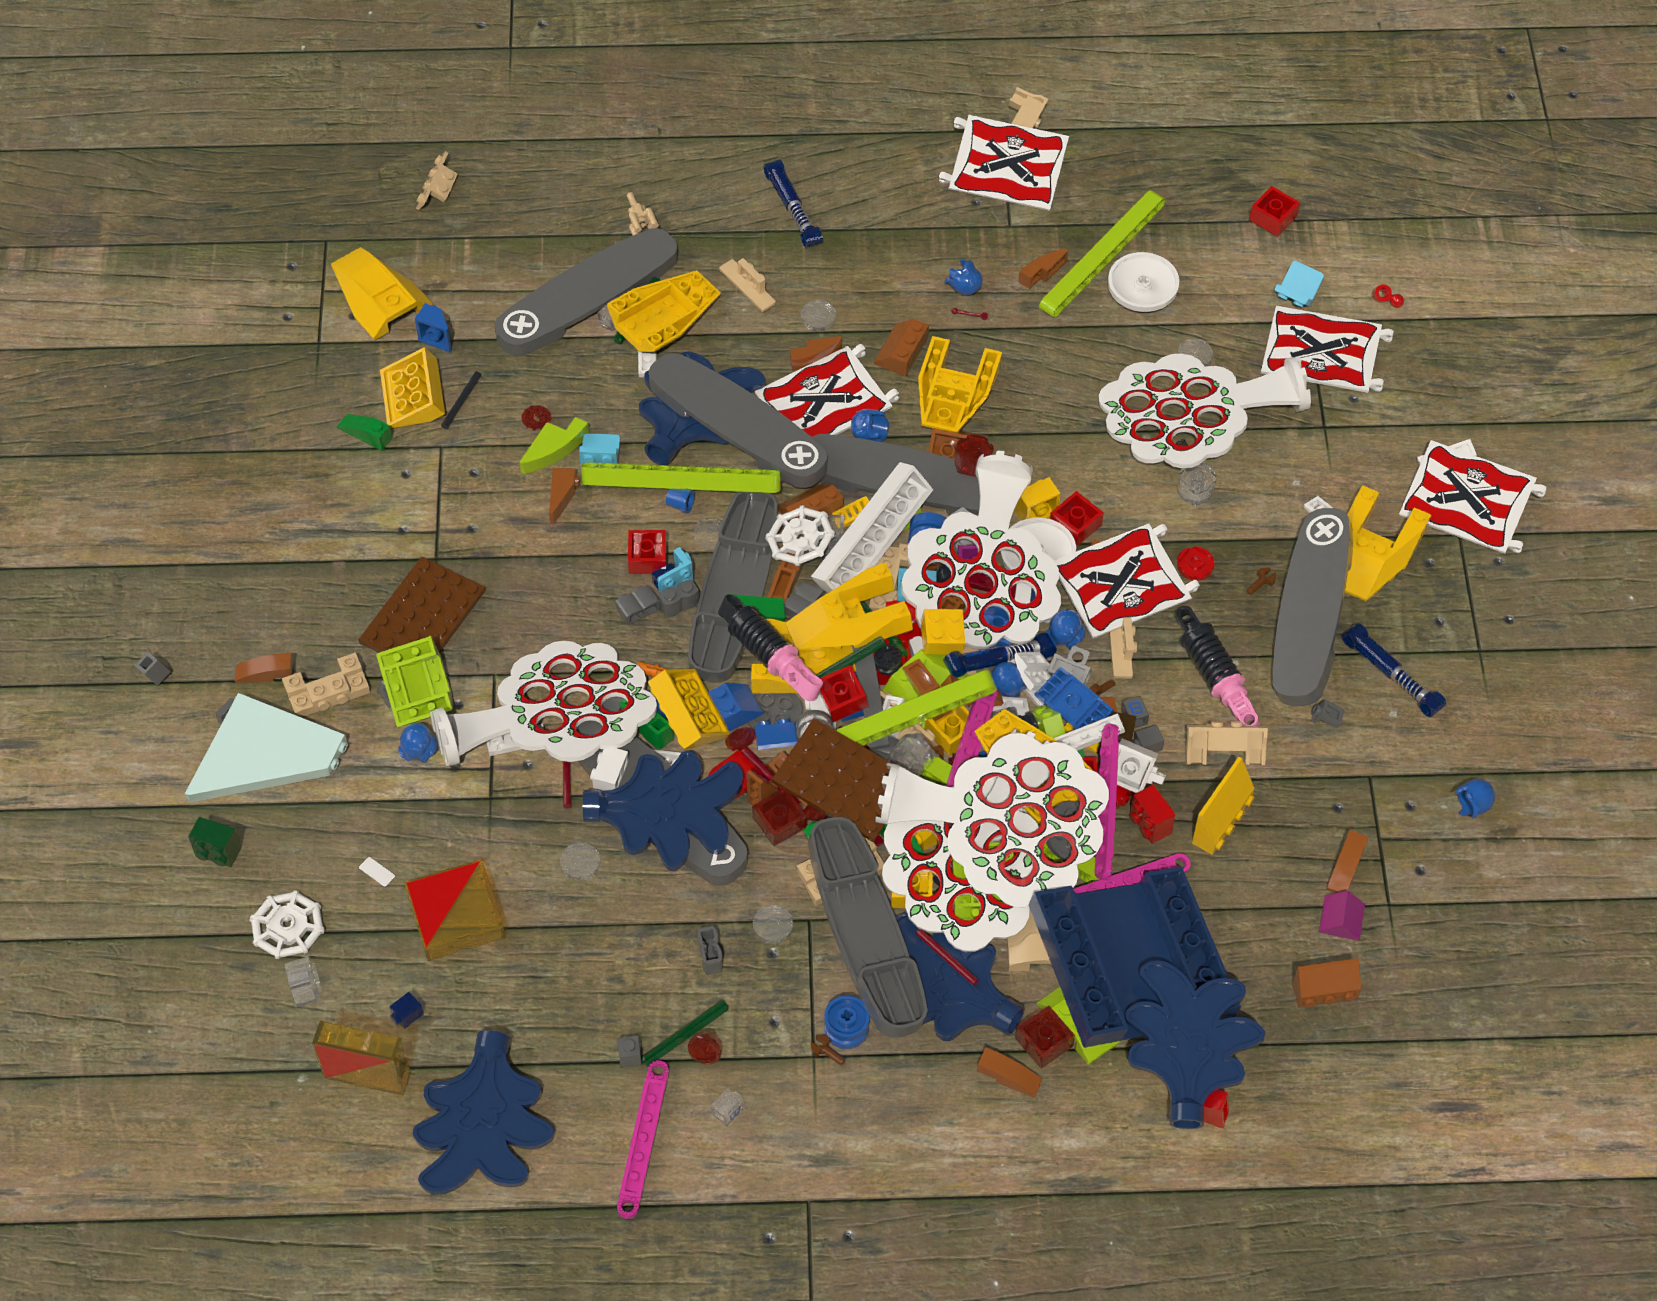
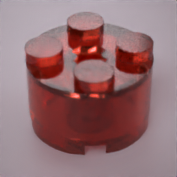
[954,434,994,477]

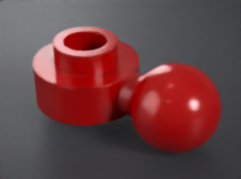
[1373,284,1404,308]

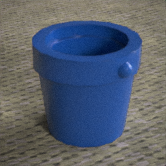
[666,489,695,513]

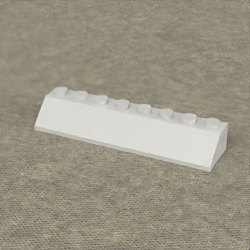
[811,462,933,593]

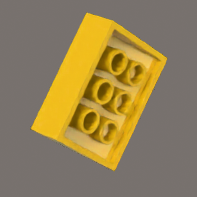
[380,347,445,428]
[648,668,731,749]
[1192,757,1255,855]

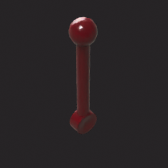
[951,308,988,320]

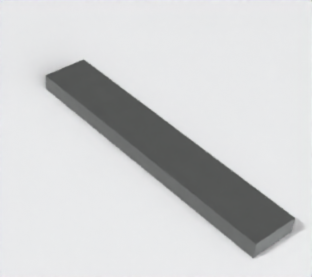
[852,645,890,750]

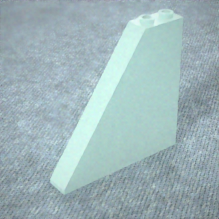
[185,693,348,802]

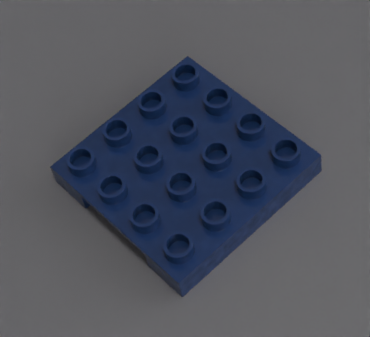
[1028,866,1241,1048]

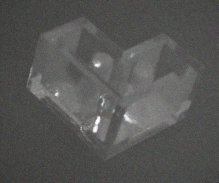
[284,957,322,1008]

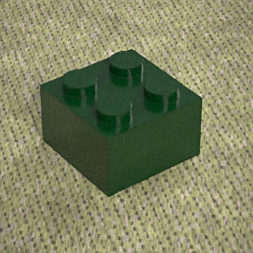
[188,817,242,867]

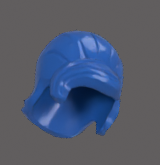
[944,259,983,295]
[851,409,889,442]
[1046,609,1085,649]
[992,662,1028,697]
[398,723,438,763]
[1455,778,1495,818]

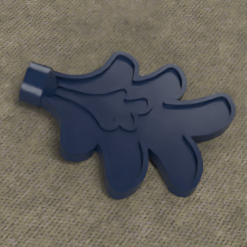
[639,351,765,466]
[583,751,743,871]
[896,912,1025,1041]
[1125,960,1265,1129]
[413,1030,554,1195]

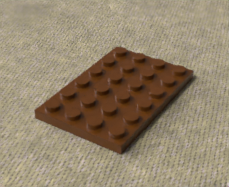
[358,556,486,653]
[772,718,890,843]

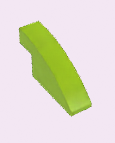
[519,417,589,474]

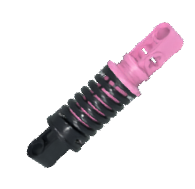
[718,594,823,701]
[1176,606,1260,726]

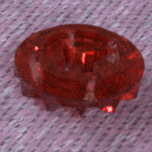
[521,405,551,431]
[725,727,756,752]

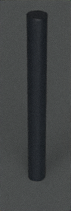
[441,371,481,429]

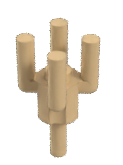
[627,192,659,236]

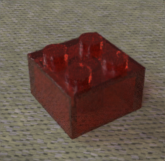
[752,789,807,846]
[1015,1006,1075,1069]

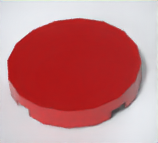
[1177,546,1215,581]

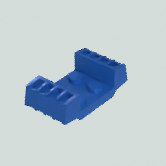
[1034,666,1114,729]

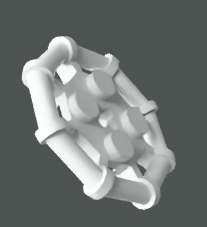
[765,505,835,566]
[249,890,325,959]

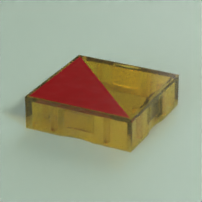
[404,859,506,962]
[312,1020,411,1096]

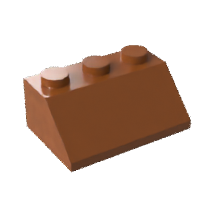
[873,319,929,376]
[929,428,989,466]
[778,482,843,523]
[1292,958,1361,1008]

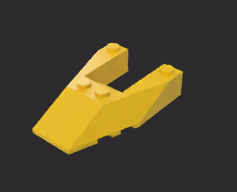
[918,336,1002,432]
[1345,485,1431,601]
[785,562,913,652]
[751,619,856,694]

